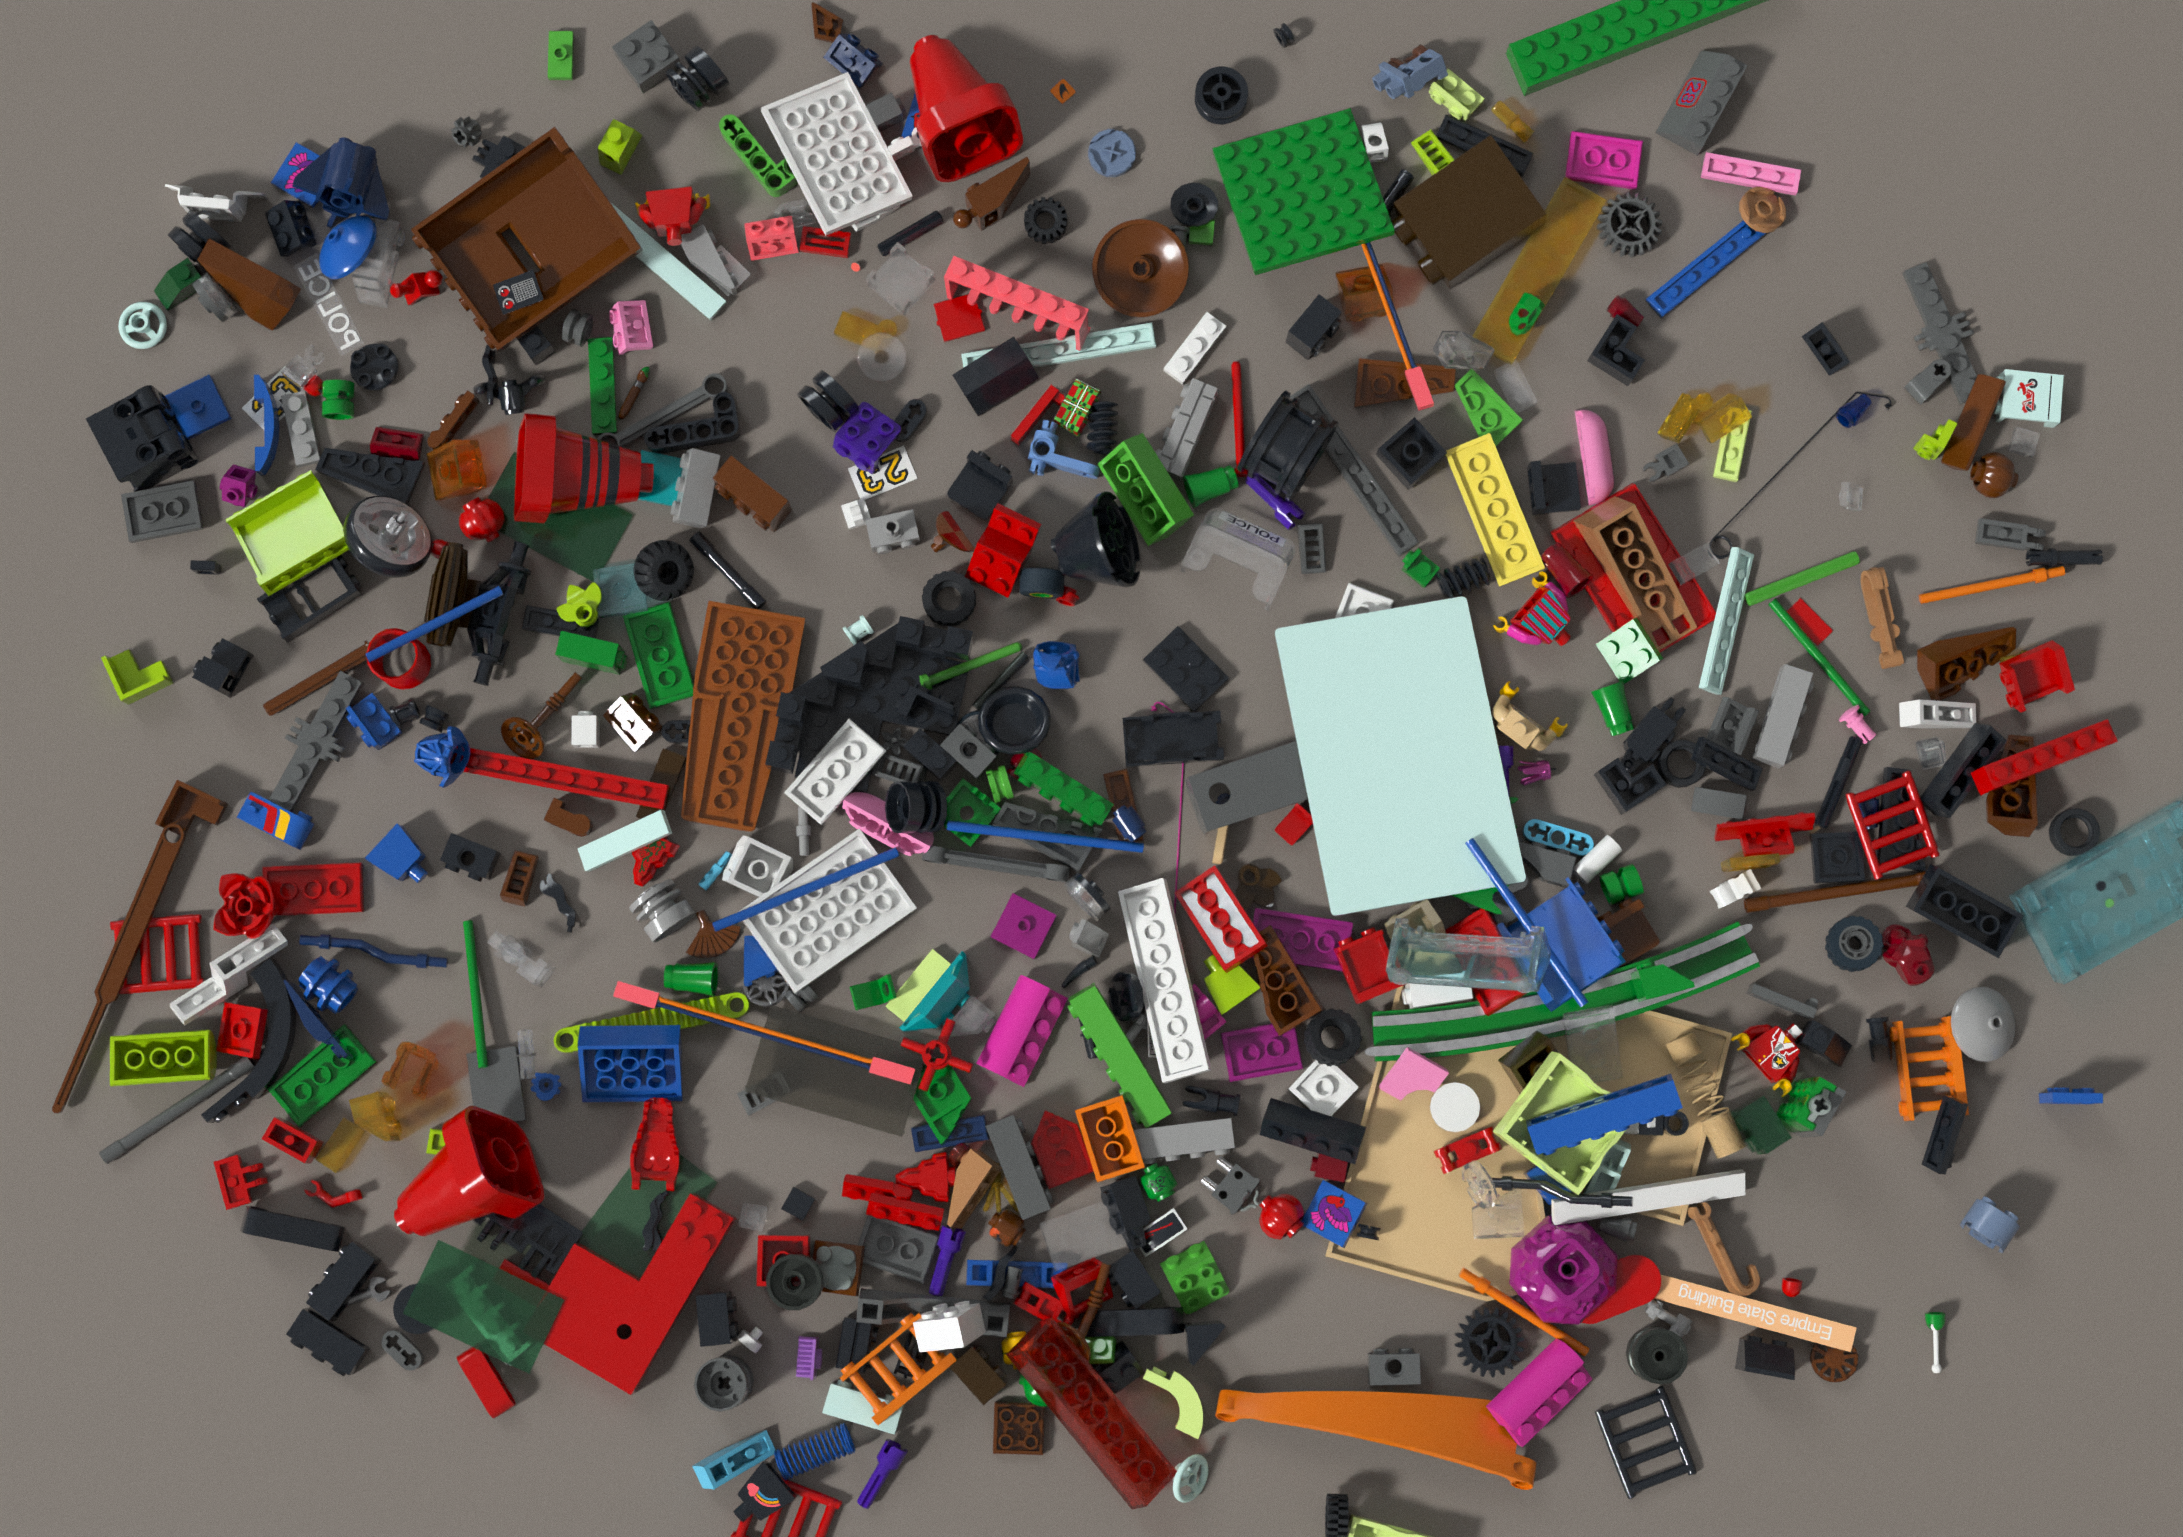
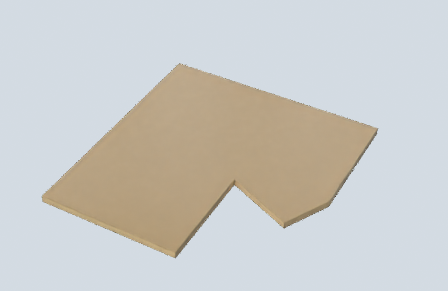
[1325,944,1732,1301]

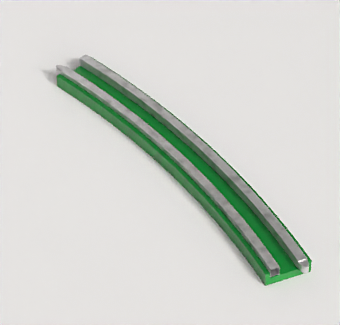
[1365,922,1760,1062]

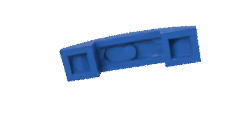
[254,375,280,475]
[966,1260,1067,1288]

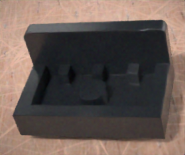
[265,200,316,257]
[1082,1341,1145,1402]

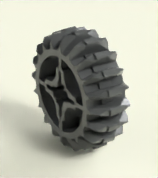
[1596,192,1663,258]

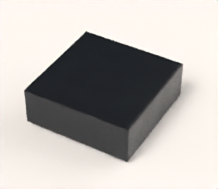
[190,560,221,575]
[781,1187,815,1221]

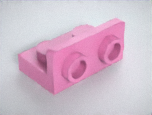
[609,300,653,355]

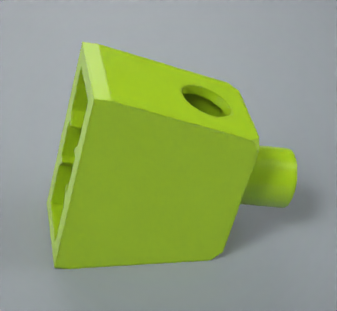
[598,119,642,175]
[1203,954,1260,1016]

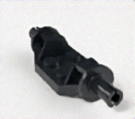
[467,541,532,686]

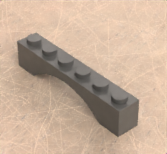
[1518,837,1576,888]
[856,1288,1011,1337]

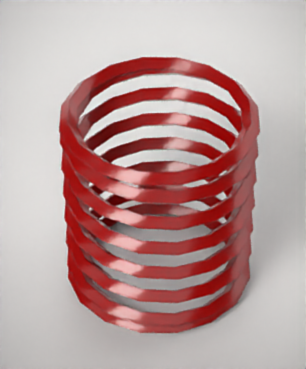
[366,628,431,690]

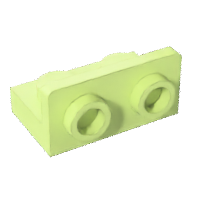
[1429,69,1485,122]

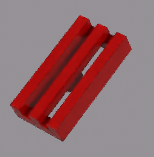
[799,226,851,258]

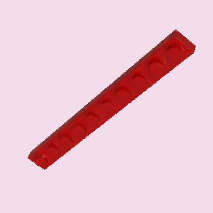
[450,746,669,810]

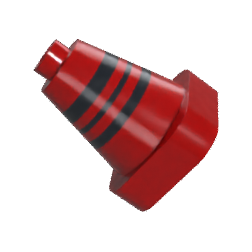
[514,413,654,523]

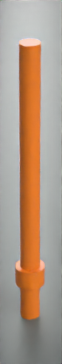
[1919,566,2065,604]
[1458,1268,1589,1357]

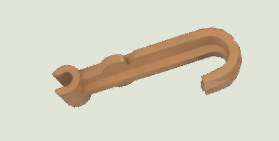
[1861,567,1904,669]
[1687,1202,1760,1297]

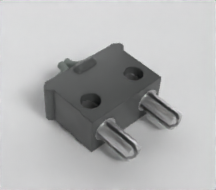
[1201,1156,1260,1215]

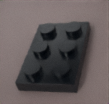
[1143,626,1229,712]

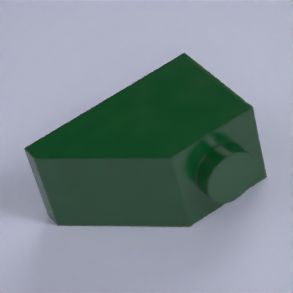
[154,257,208,311]

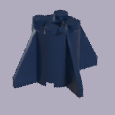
[292,137,389,228]

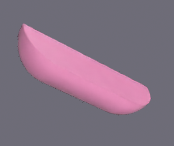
[1575,410,1614,506]
[842,792,934,856]

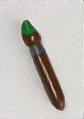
[619,366,650,419]

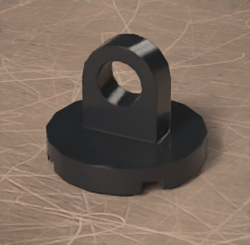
[1108,972,1145,1021]

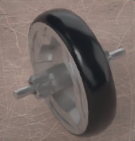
[343,496,432,578]

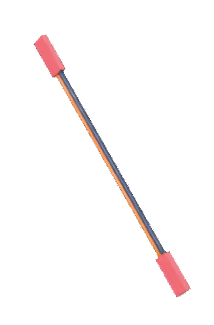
[1361,242,1434,411]
[613,981,916,1085]

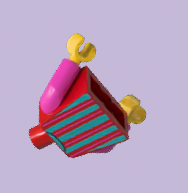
[1493,571,1571,646]

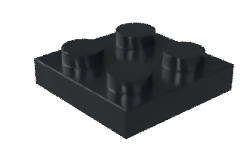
[1810,831,1865,884]

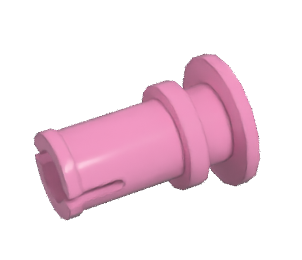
[1839,705,1876,744]

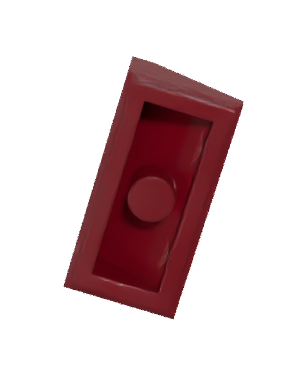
[370,427,424,461]

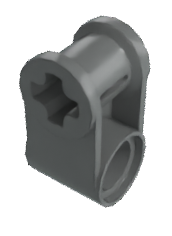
[1904,359,1951,405]

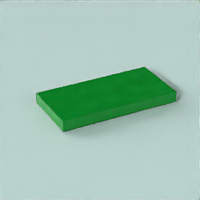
[623,602,694,710]
[267,1024,377,1127]

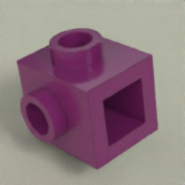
[220,464,258,507]

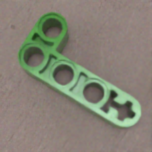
[719,114,798,197]

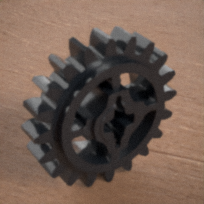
[1454,1307,1524,1378]

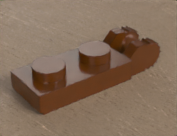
[427,390,479,452]

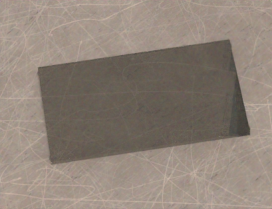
[745,1005,924,1137]

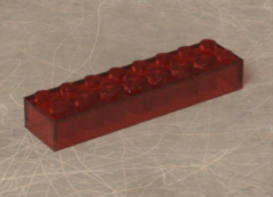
[1006,1317,1177,1510]

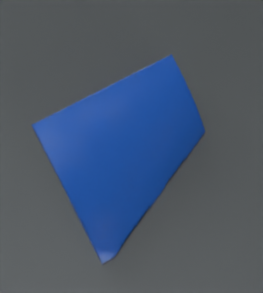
[744,936,778,986]

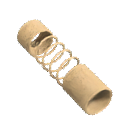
[1665,1032,1746,1159]

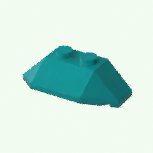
[899,951,970,1032]

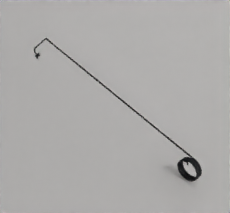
[1709,392,1892,559]

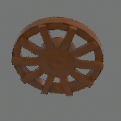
[1810,1343,1858,1382]

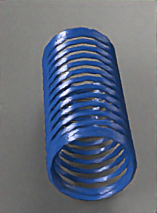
[774,1423,855,1481]

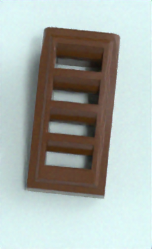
[500,850,539,907]

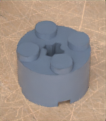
[1960,1196,2020,1253]

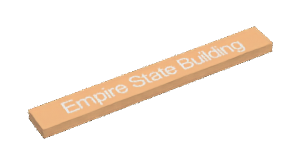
[1654,1275,1857,1352]

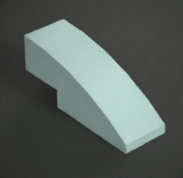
[1583,1139,1631,1219]

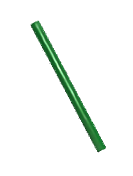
[1768,598,1870,716]
[463,920,488,1069]

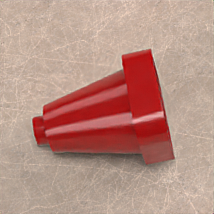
[909,35,1023,182]
[394,1106,544,1237]

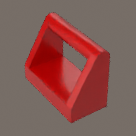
[1051,1257,1113,1319]

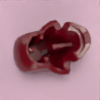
[1882,924,1935,986]

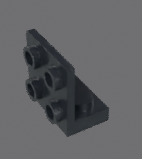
[1527,461,1581,515]

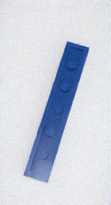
[1646,220,1766,318]

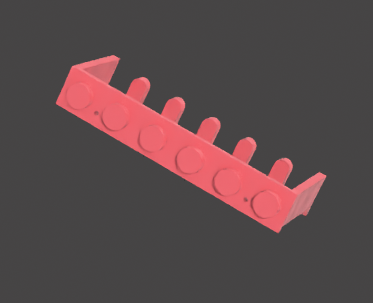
[944,256,1091,351]

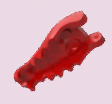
[630,1097,680,1191]

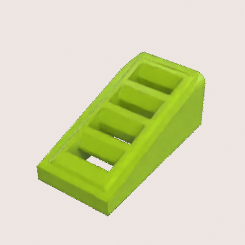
[1411,129,1454,175]

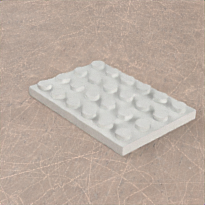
[761,72,913,236]
[738,829,917,994]

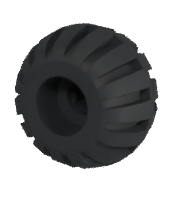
[633,540,694,601]

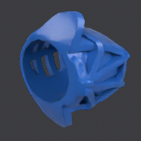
[1033,641,1080,689]
[414,726,470,788]

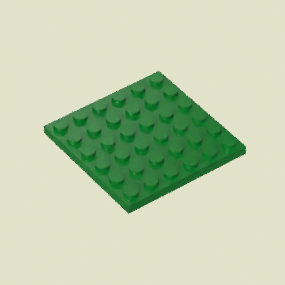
[1212,108,1395,275]

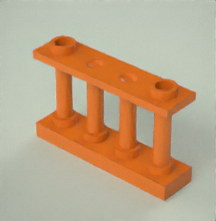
[1889,1016,1969,1121]
[840,1313,957,1426]

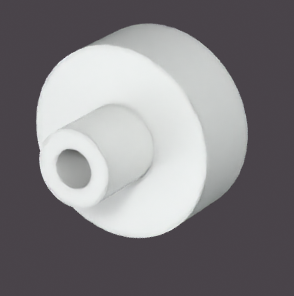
[737,1326,763,1353]

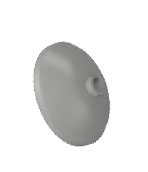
[1951,987,2015,1062]

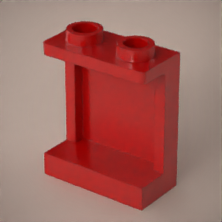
[1999,640,2075,713]
[1334,927,1406,1004]

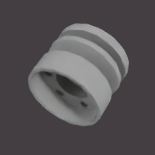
[629,879,696,943]

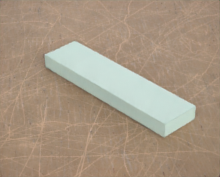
[578,810,672,872]

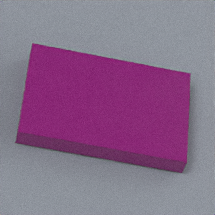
[1221,1024,1303,1082]

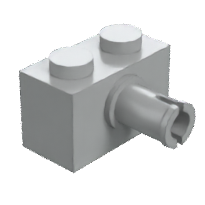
[865,509,920,554]

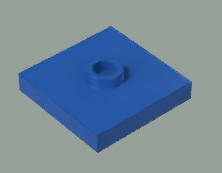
[165,375,232,440]

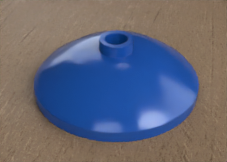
[319,215,377,279]

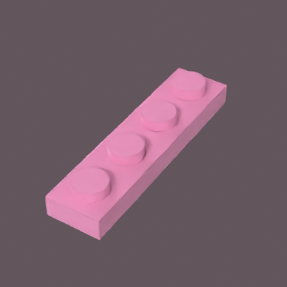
[1701,152,1801,195]

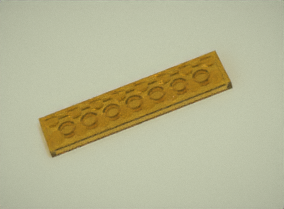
[1469,177,1606,366]

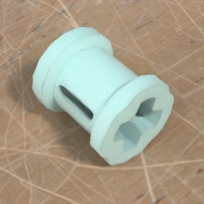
[842,615,874,645]

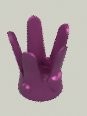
[1518,760,1556,786]

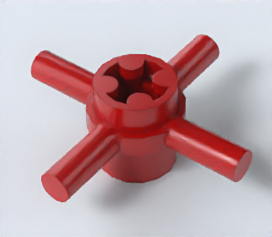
[901,1018,974,1092]

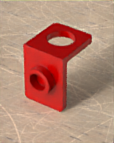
[1274,803,1313,846]

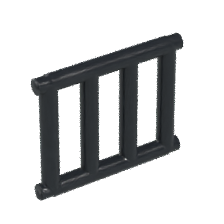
[1595,1386,1697,1499]

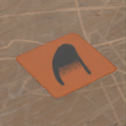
[1050,79,1076,104]

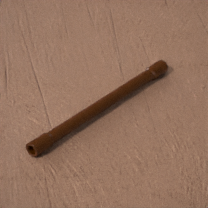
[1744,871,1926,913]

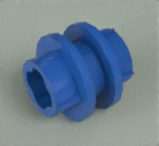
[298,956,358,1014]

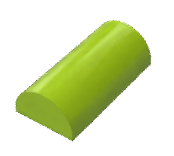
[110,1030,217,1087]

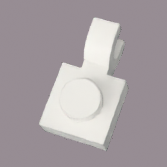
[888,127,921,161]

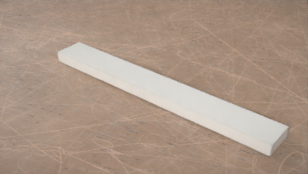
[1551,1169,1746,1225]

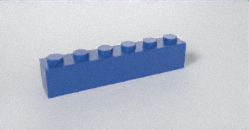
[1526,1074,1683,1155]

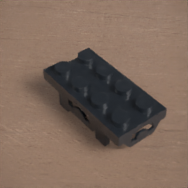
[1122,710,1224,768]

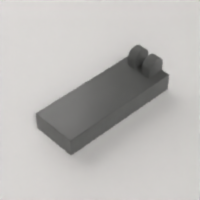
[1746,983,1818,1019]

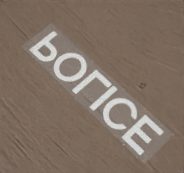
[293,253,365,356]

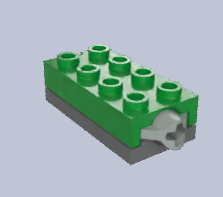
[1775,1077,1846,1137]

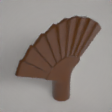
[686,909,741,958]

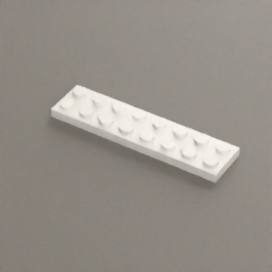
[1118,878,1212,1083]

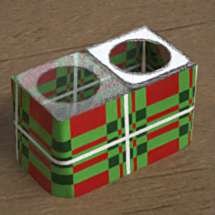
[1054,379,1102,437]

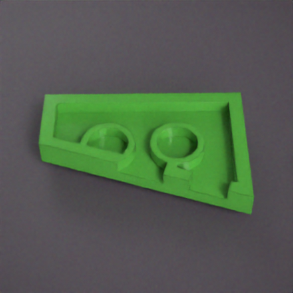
[1454,369,1523,447]

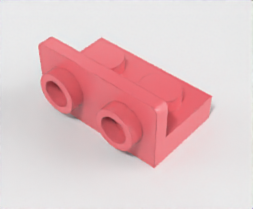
[744,216,799,261]

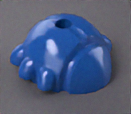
[530,1072,562,1101]

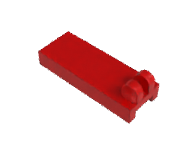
[1011,385,1065,446]

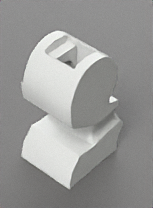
[1710,869,1761,908]

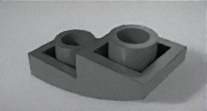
[1691,787,1747,819]

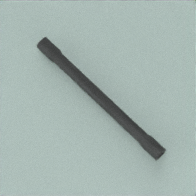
[99,1057,255,1164]

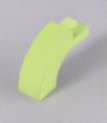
[1143,1367,1203,1439]

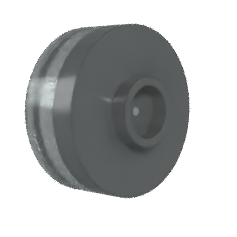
[192,272,239,323]

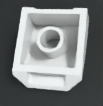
[722,835,793,897]

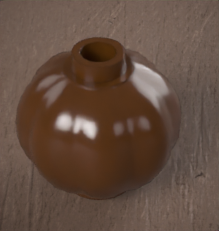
[1970,452,2019,498]

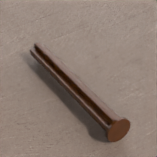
[263,640,369,716]

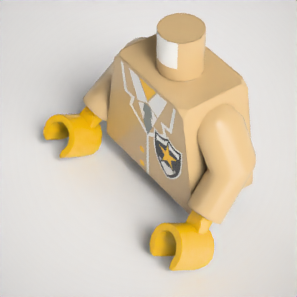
[1492,681,1568,751]

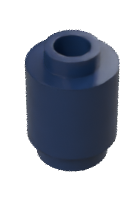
[1112,805,1147,843]

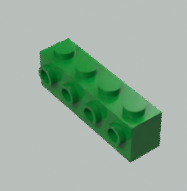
[1013,752,1114,827]

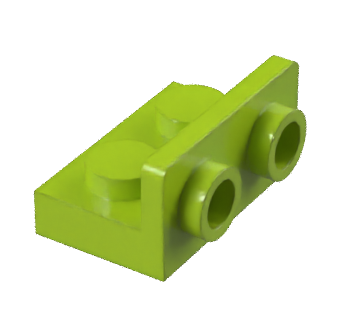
[1913,419,1958,460]

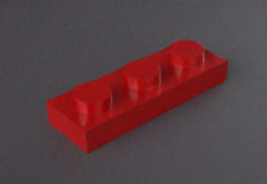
[866,1193,944,1231]

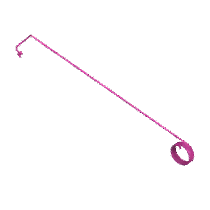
[1151,702,1184,914]

